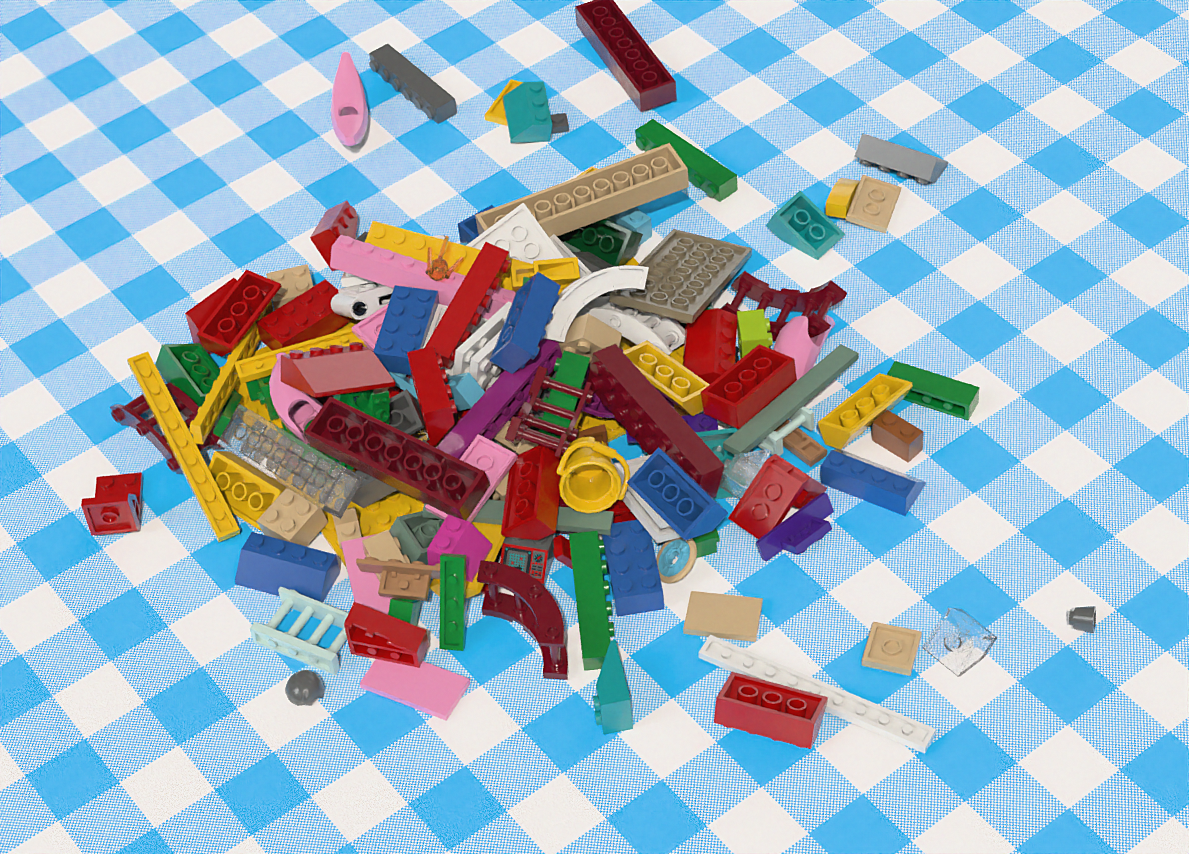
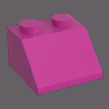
[427,515,493,582]

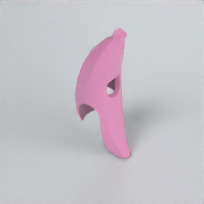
[331,52,368,146]
[774,315,835,393]
[269,353,323,443]

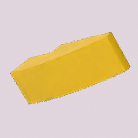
[826,177,860,219]
[510,257,580,292]

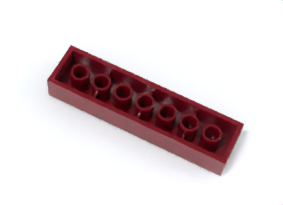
[575,0,677,112]
[587,344,725,498]
[304,396,490,520]

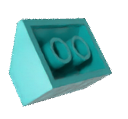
[503,81,552,143]

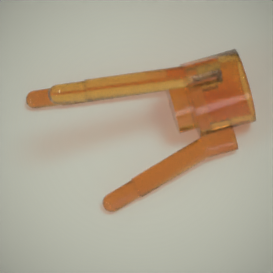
[425,236,464,281]

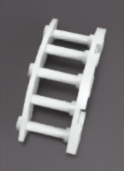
[544,265,649,342]
[574,296,685,355]

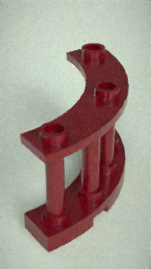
[720,271,847,341]
[505,366,594,458]
[110,382,227,474]
[477,560,569,680]

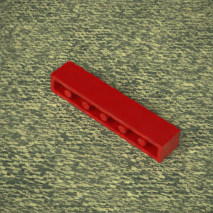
[424,242,512,369]

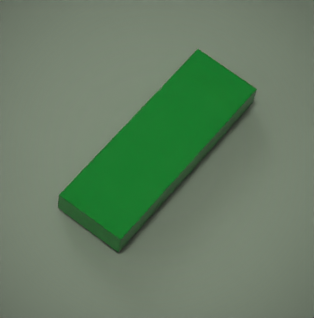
[213,392,242,437]

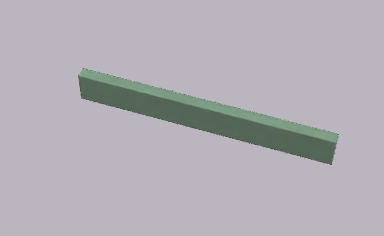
[723,344,859,458]
[422,500,614,535]

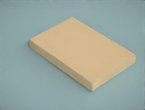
[845,174,902,234]
[683,591,763,642]

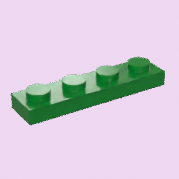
[439,553,466,651]

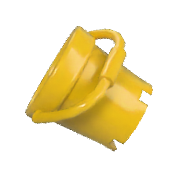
[557,437,630,513]

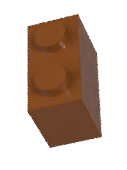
[872,410,924,463]

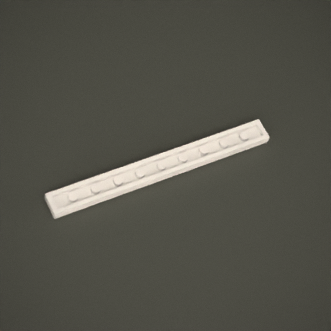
[699,635,936,754]

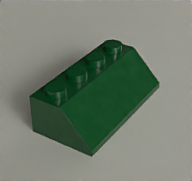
[557,218,643,267]

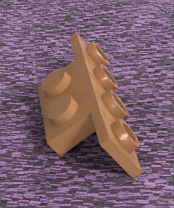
[356,557,440,601]

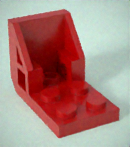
[728,454,827,539]
[81,472,143,536]

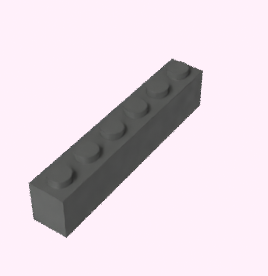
[369,43,457,124]

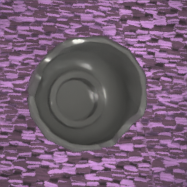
[285,670,325,706]

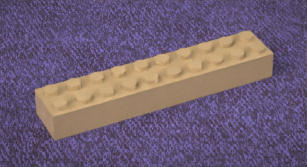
[475,143,689,238]

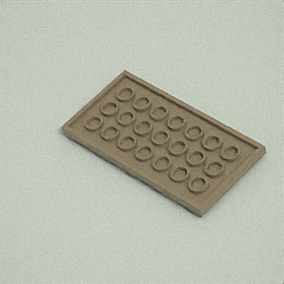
[609,229,753,323]

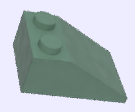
[389,511,444,565]

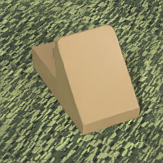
[332,506,362,549]

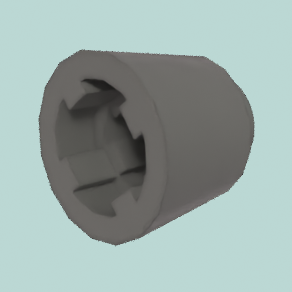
[1069,606,1096,634]

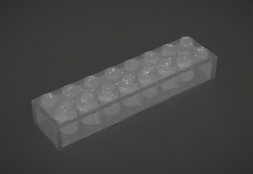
[217,404,364,519]

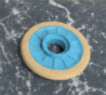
[656,537,697,583]

